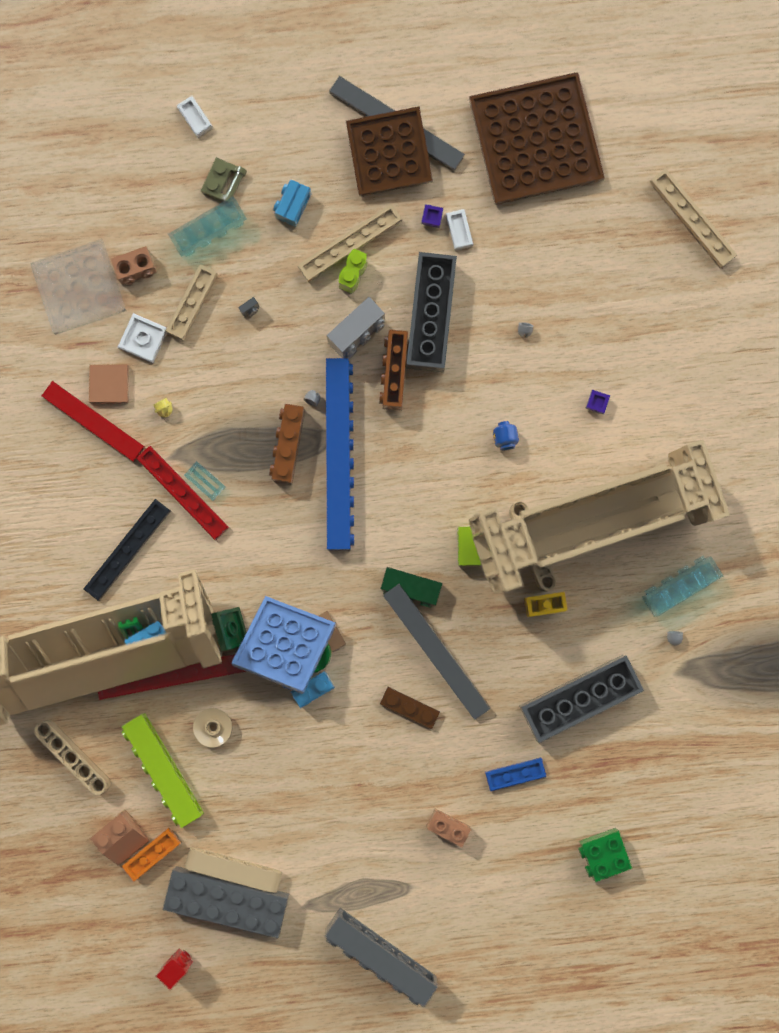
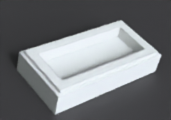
[176,96,213,138]
[446,209,473,251]

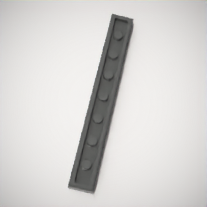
[329,76,465,171]
[383,584,490,720]

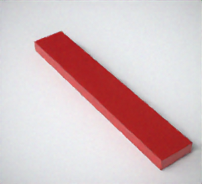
[41,381,145,462]
[136,445,229,541]

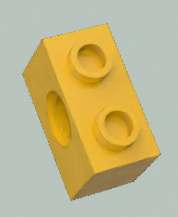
[524,592,568,617]

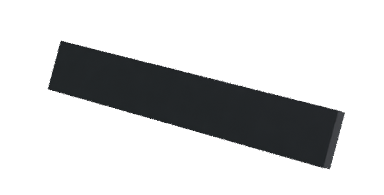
[83,499,171,601]

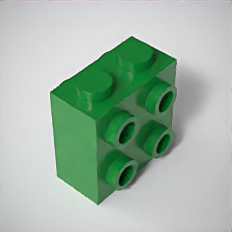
[578,828,633,882]

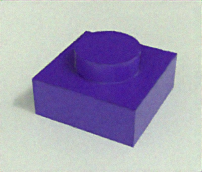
[421,204,443,228]
[585,389,610,414]

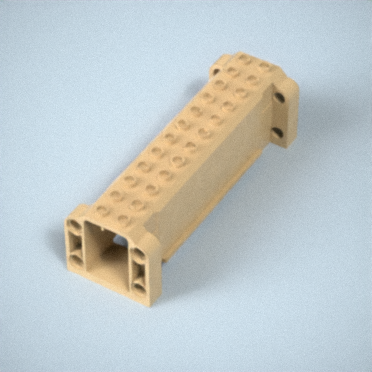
[469,440,730,594]
[0,569,222,725]

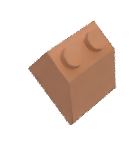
[90,810,149,866]

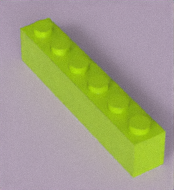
[121,713,204,828]

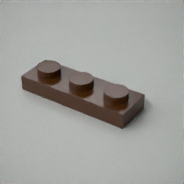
[380,686,440,729]

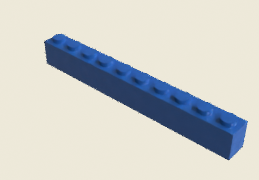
[326,358,354,550]

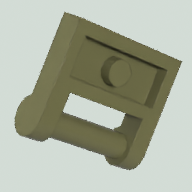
[201,157,247,205]

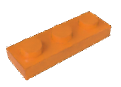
[122,828,181,881]

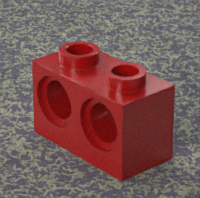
[156,948,193,990]

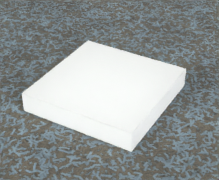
[118,313,167,363]

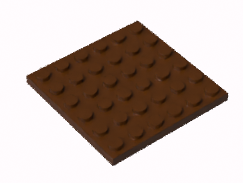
[469,72,605,205]

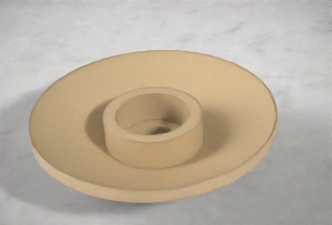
[193,708,232,747]

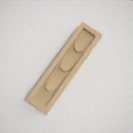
[166,264,218,341]

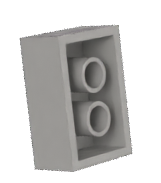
[326,297,385,358]

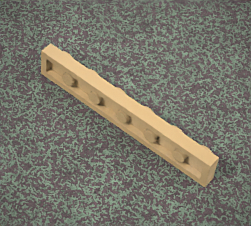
[650,168,737,268]
[298,204,402,282]

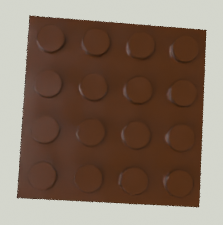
[346,106,433,197]

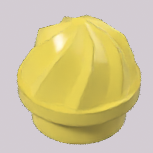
[153,398,173,417]

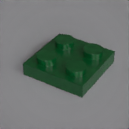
[211,607,247,652]

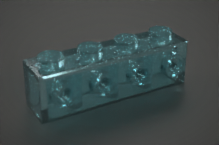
[168,197,246,257]
[642,555,723,617]

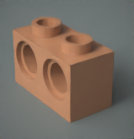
[111,246,157,285]
[426,808,471,847]

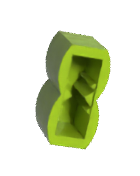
[338,249,367,294]

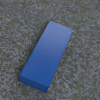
[485,757,547,791]

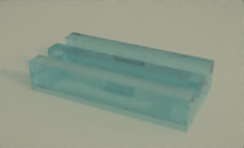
[184,461,226,501]

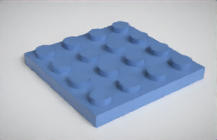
[232,596,336,694]

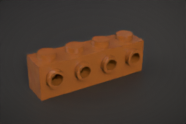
[379,330,408,411]
[269,404,305,484]

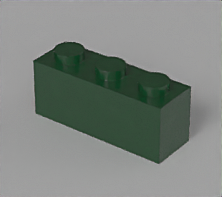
[380,567,443,608]

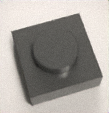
[238,297,260,318]

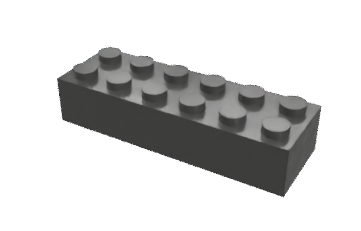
[406,252,457,373]
[519,655,644,743]
[163,866,289,938]
[325,908,438,1007]

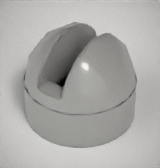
[518,322,534,337]
[304,390,320,407]
[667,631,683,646]

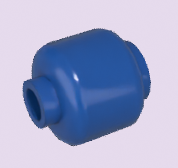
[493,421,519,451]

